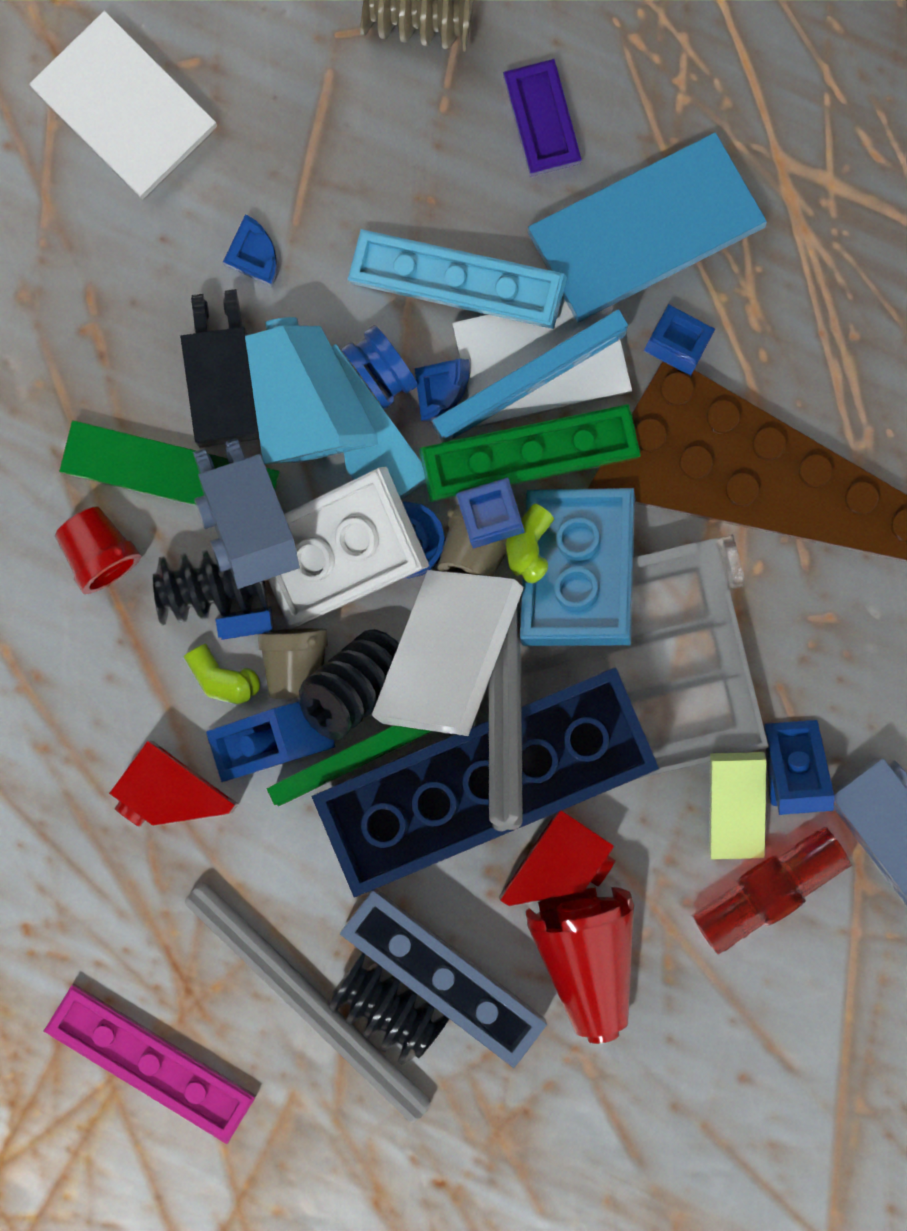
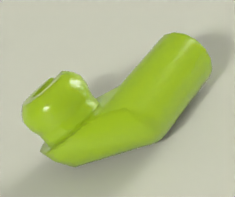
[505,503,554,583]
[183,643,261,704]

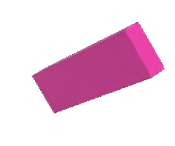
[43,984,256,1144]

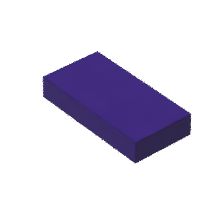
[503,59,582,177]

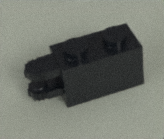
[180,289,259,448]

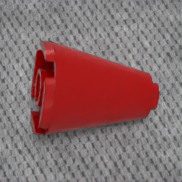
[525,887,634,1044]

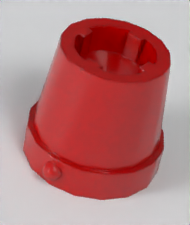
[54,506,142,594]

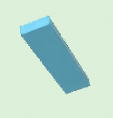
[348,229,567,329]

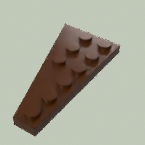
[587,362,907,562]

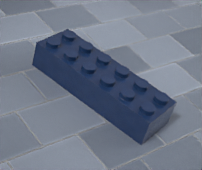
[311,667,659,898]

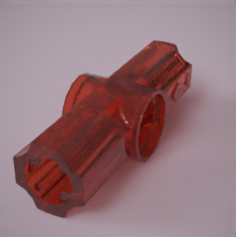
[691,826,852,955]

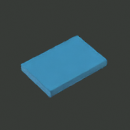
[520,488,635,646]

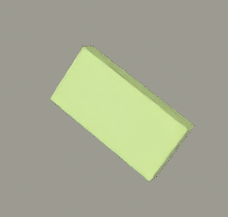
[709,752,766,860]

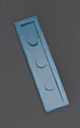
[432,309,628,443]

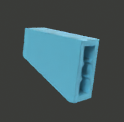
[245,317,378,464]

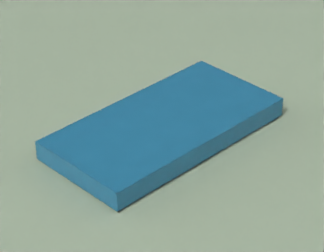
[528,132,767,323]

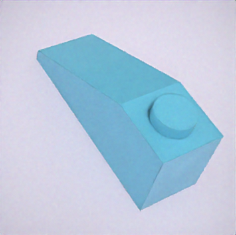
[332,344,426,501]

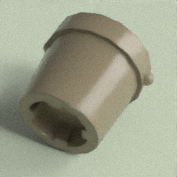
[437,504,507,577]
[258,628,328,699]

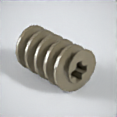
[360,0,474,52]

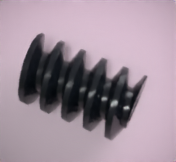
[153,550,268,626]
[299,629,399,740]
[329,952,449,1065]

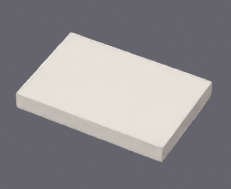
[29,11,217,200]
[452,298,632,428]
[268,466,429,630]
[372,570,524,736]

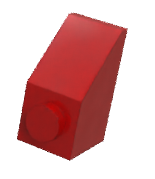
[109,741,239,827]
[499,810,616,906]

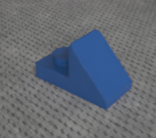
[764,720,834,815]

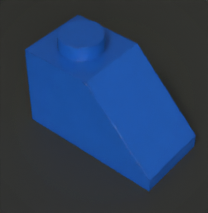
[206,701,336,783]

